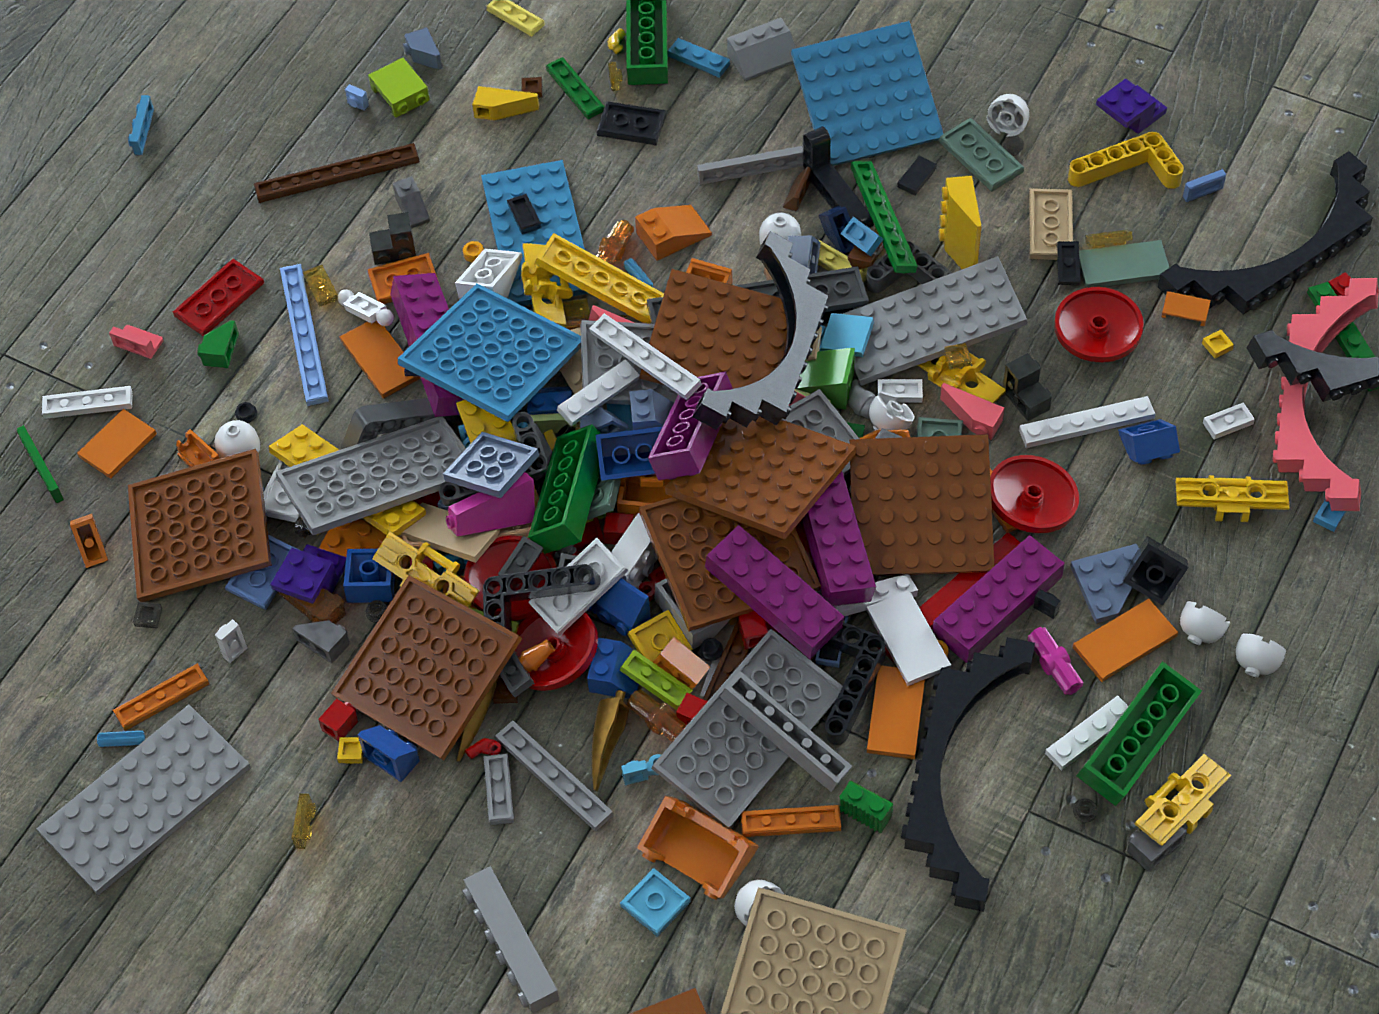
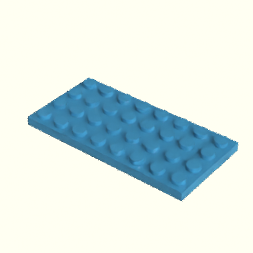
[481,160,588,306]

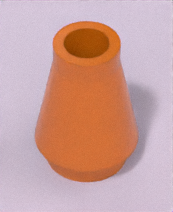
[518,639,555,673]

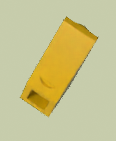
[472,86,539,120]

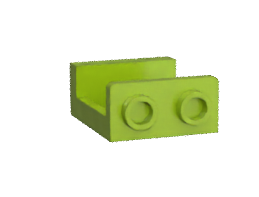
[368,58,430,118]

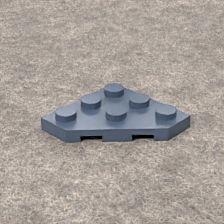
[1070,544,1139,623]

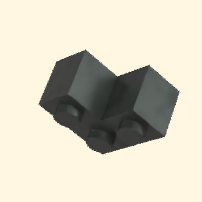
[369,212,416,265]
[1003,353,1052,421]

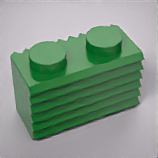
[839,781,893,834]

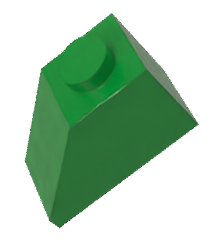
[197,320,239,368]

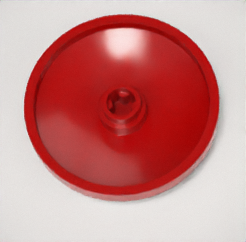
[1054,287,1144,362]
[990,455,1079,533]
[464,535,557,621]
[515,612,598,691]

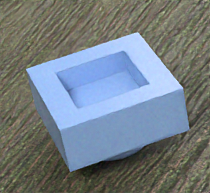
[345,84,369,110]

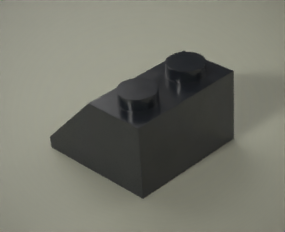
[1123,536,1189,605]

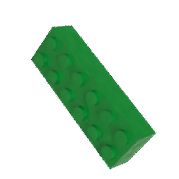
[626,0,668,85]
[528,424,601,554]
[1076,661,1202,806]

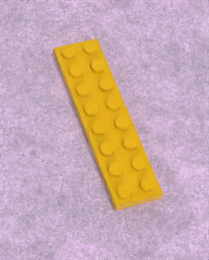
[269,424,426,536]

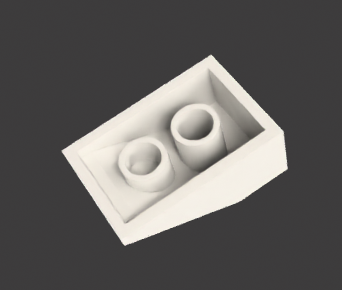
[455,249,523,300]

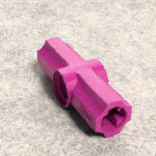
[1027,627,1083,695]

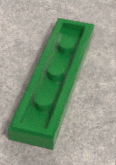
[546,57,605,120]
[16,425,64,503]

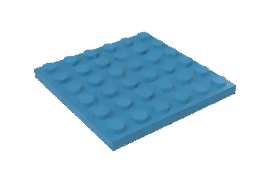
[791,21,944,166]
[398,284,581,422]

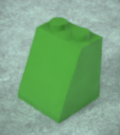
[797,348,855,410]

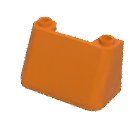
[637,796,759,900]

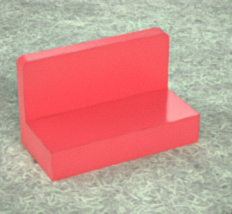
[109,325,163,359]

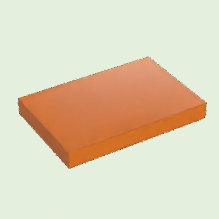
[367,253,439,304]
[77,409,157,479]

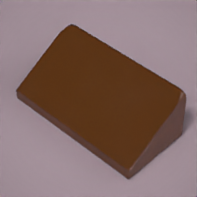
[783,167,811,211]
[848,242,884,270]

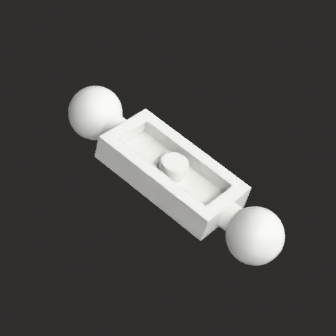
[338,289,394,326]

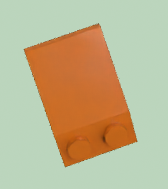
[635,205,712,261]

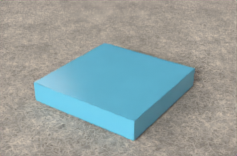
[820,313,874,357]
[620,868,691,937]

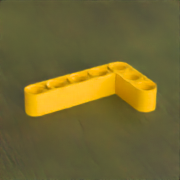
[1068,132,1184,189]

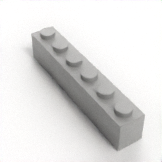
[720,671,852,792]
[462,866,559,1014]

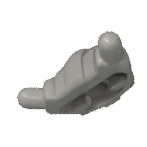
[848,379,876,419]

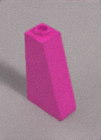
[446,472,535,536]

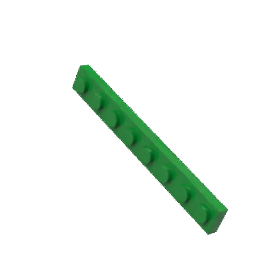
[850,161,918,273]

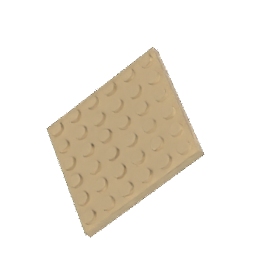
[721,887,907,1014]

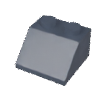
[629,389,674,430]

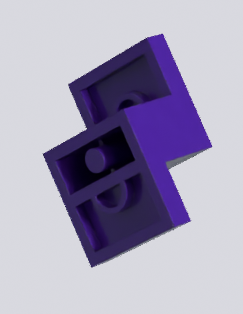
[1096,79,1167,134]
[270,544,346,604]

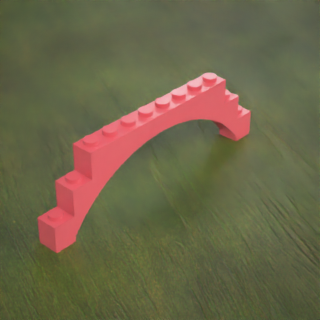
[1273,278,1379,511]

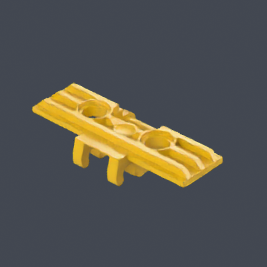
[521,243,573,326]
[918,348,1006,403]
[1175,475,1290,522]
[372,531,479,608]
[1135,754,1231,846]

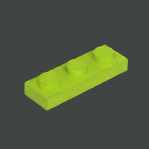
[620,650,693,710]

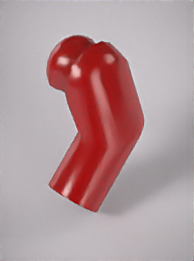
[465,738,501,759]

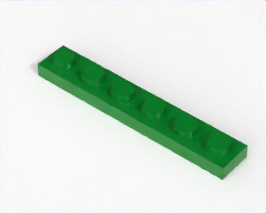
[1307,282,1379,392]

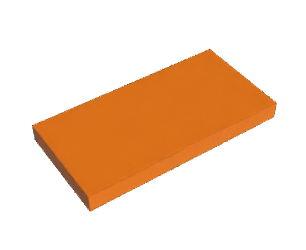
[339,321,421,399]
[1073,599,1178,682]
[867,666,925,759]

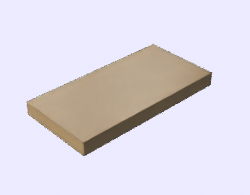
[1029,188,1073,260]
[398,502,500,563]

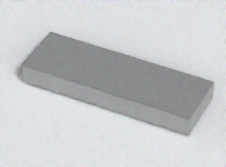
[484,753,514,825]

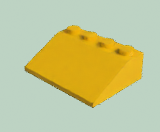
[938,176,982,269]

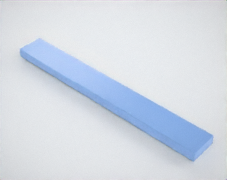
[280,264,329,406]

